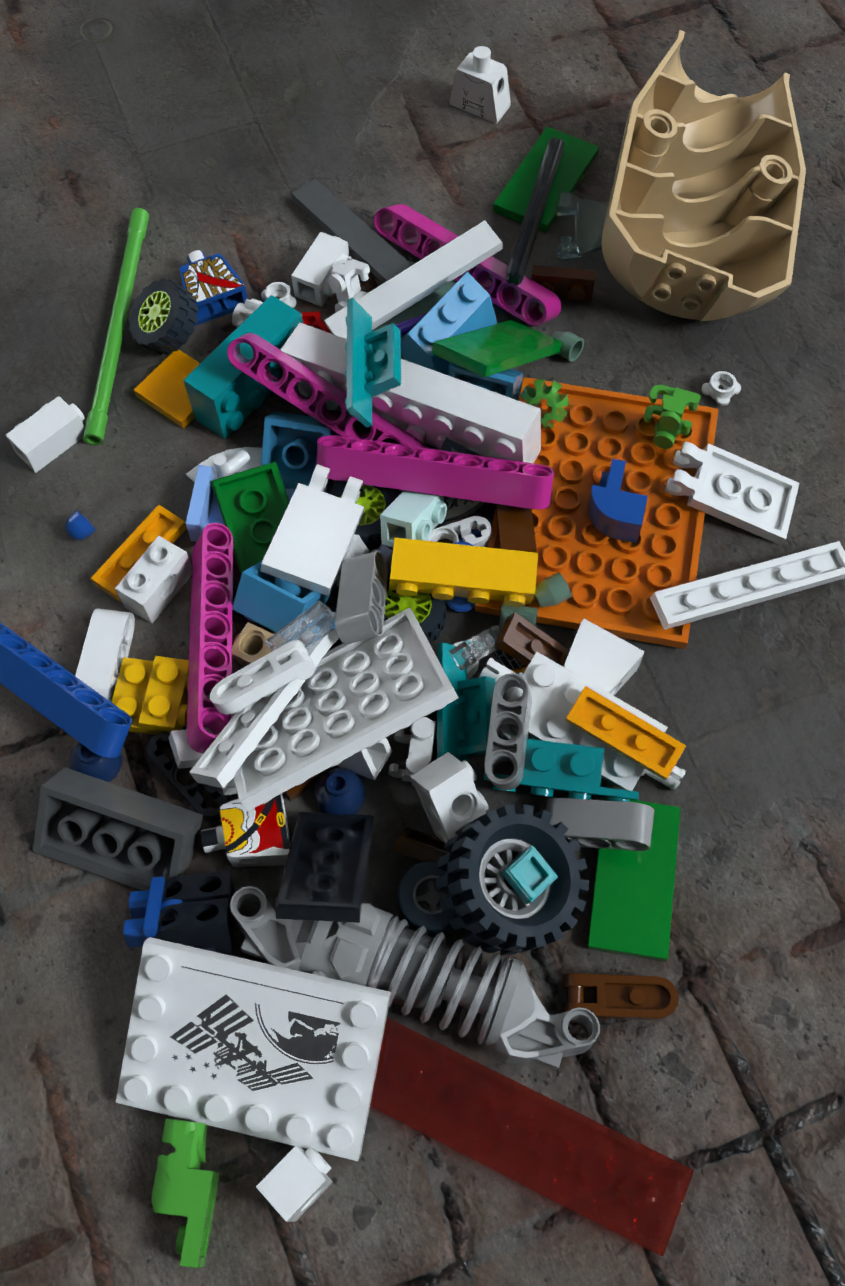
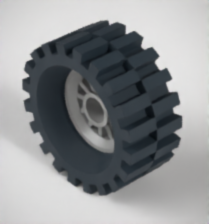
[436,804,589,955]

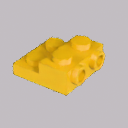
[111,656,189,735]

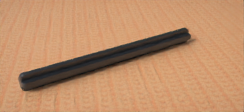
[505,137,565,285]

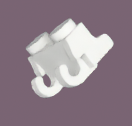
[328,259,370,313]
[388,717,437,786]

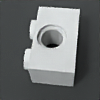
[115,536,192,624]
[410,752,489,844]
[256,1146,333,1222]

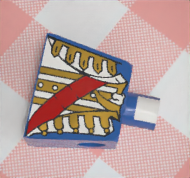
[179,250,248,326]

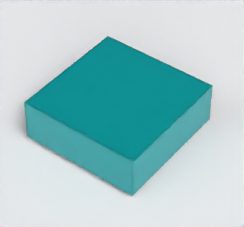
[500,845,558,904]

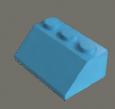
[401,271,497,376]

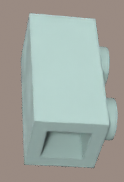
[380,490,447,547]

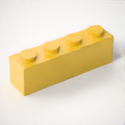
[389,537,538,607]

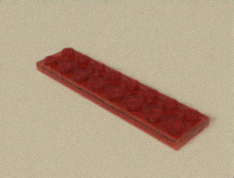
[370,1017,694,1257]

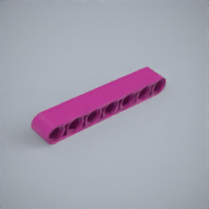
[374,204,561,326]
[227,333,431,449]
[317,435,554,509]
[187,523,233,754]

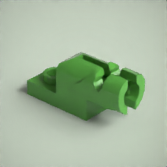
[152,1119,220,1268]

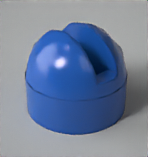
[66,510,96,540]

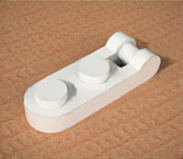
[210,640,316,715]

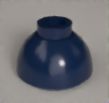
[69,742,122,782]
[314,767,366,815]

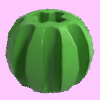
[521,378,569,429]

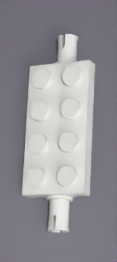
[479,652,686,791]

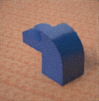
[588,459,648,543]

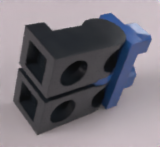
[123,870,236,954]

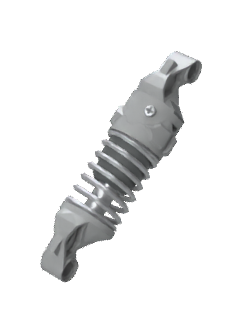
[230,886,600,1070]

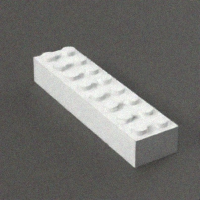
[281,323,541,463]

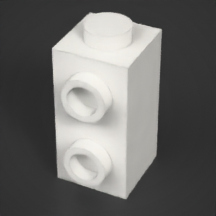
[291,232,352,307]
[6,396,85,473]

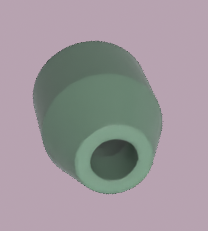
[551,331,584,362]
[534,572,572,607]

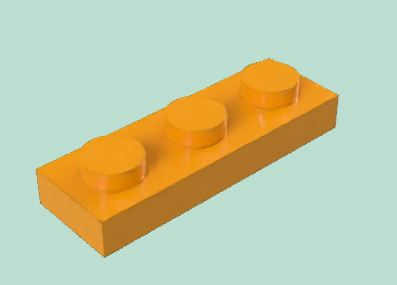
[91,505,187,602]
[565,686,686,780]

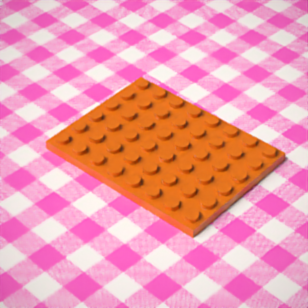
[475,377,718,649]

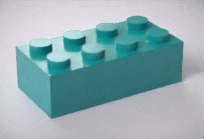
[183,295,303,439]

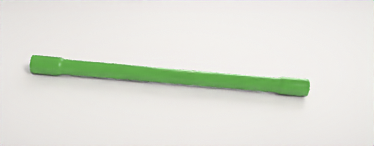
[83,208,149,446]

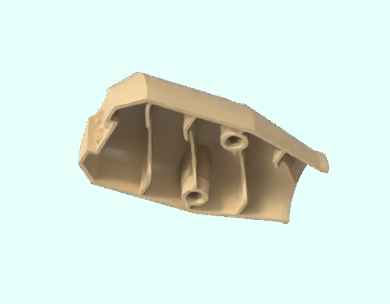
[601,30,806,321]

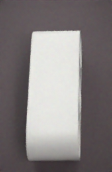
[75,608,135,702]

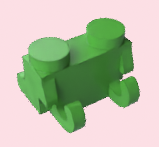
[644,385,701,449]

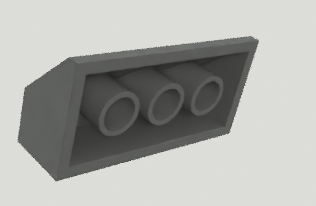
[33,767,203,891]

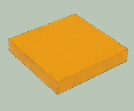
[134,350,201,429]

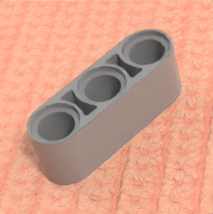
[335,551,388,644]
[484,673,532,790]
[544,798,655,851]

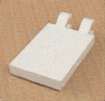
[665,442,799,544]
[260,464,364,596]

